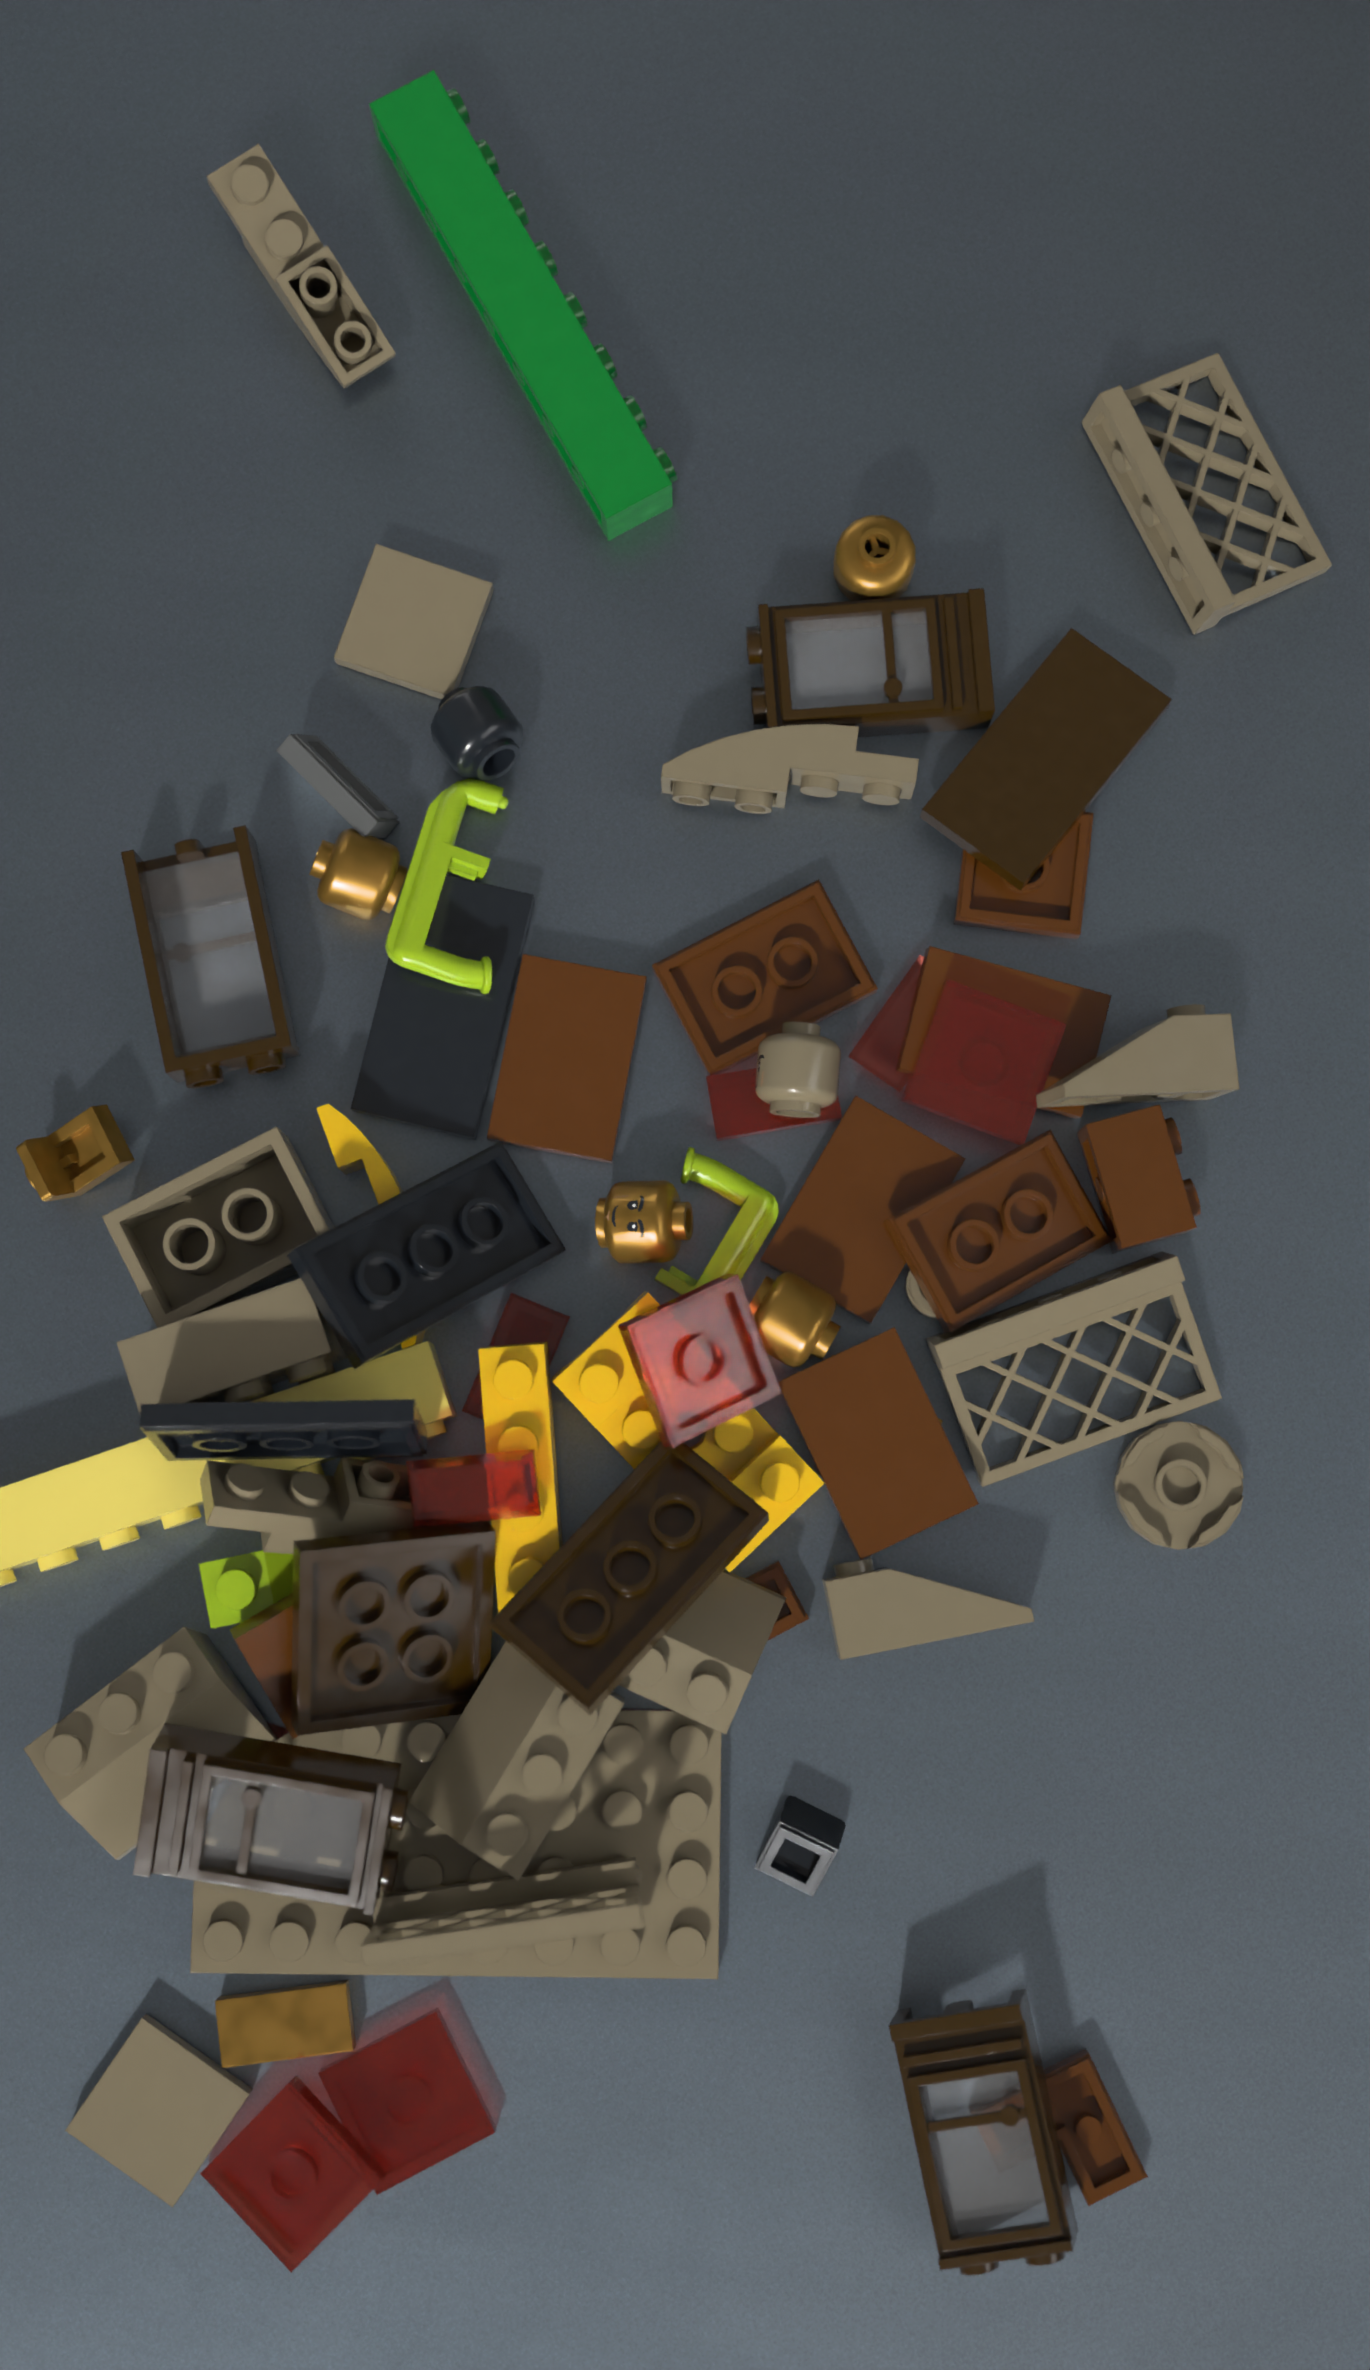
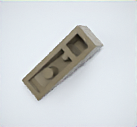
[1036,1004,1240,1108]
[822,1558,1034,1660]

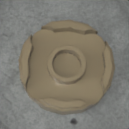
[1113,1421,1244,1550]

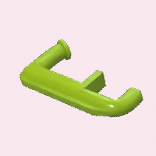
[385,778,509,994]
[654,1147,779,1349]

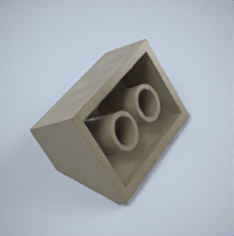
[619,1569,786,1734]
[23,1627,278,1860]
[409,1642,625,1881]

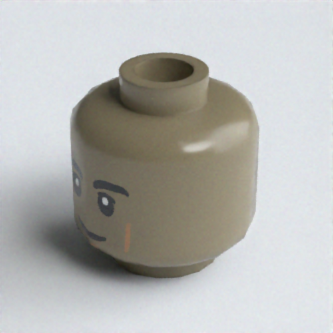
[755,1022,841,1118]

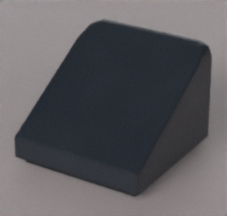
[754,1796,846,1897]

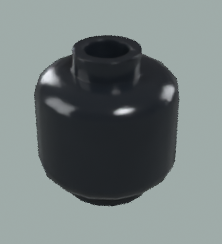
[430,686,524,781]

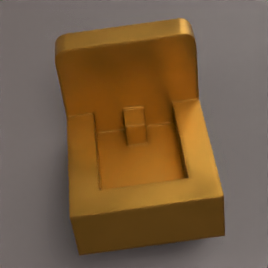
[16,1104,135,1202]

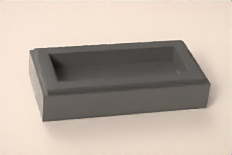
[276,734,400,838]

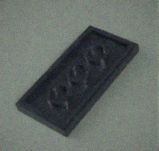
[351,875,535,1140]
[287,1141,566,1369]
[140,1399,427,1461]

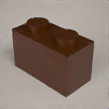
[1077,1104,1201,1254]

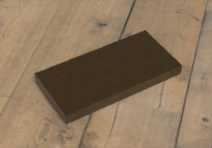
[920,628,1172,891]
[490,1431,769,1715]

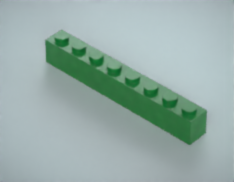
[369,70,677,541]

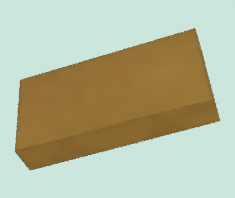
[215,1980,356,2068]

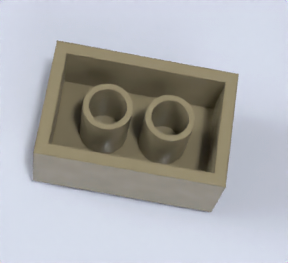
[102,1127,334,1328]
[116,1278,348,1413]

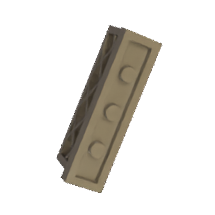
[1081,353,1332,635]
[925,1251,1222,1487]
[361,1857,645,1967]

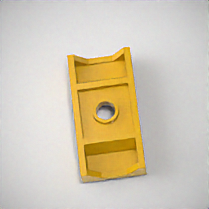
[551,1291,824,1572]

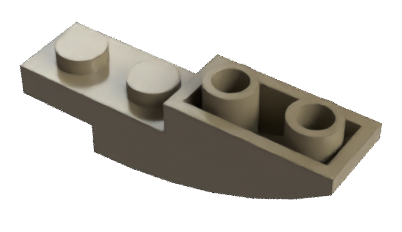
[207,144,396,388]
[661,724,919,814]
[200,1458,474,1554]

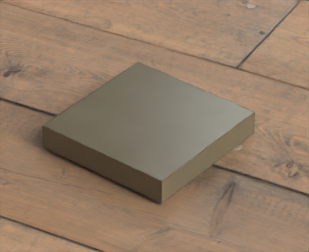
[334,544,494,700]
[65,2014,253,2207]

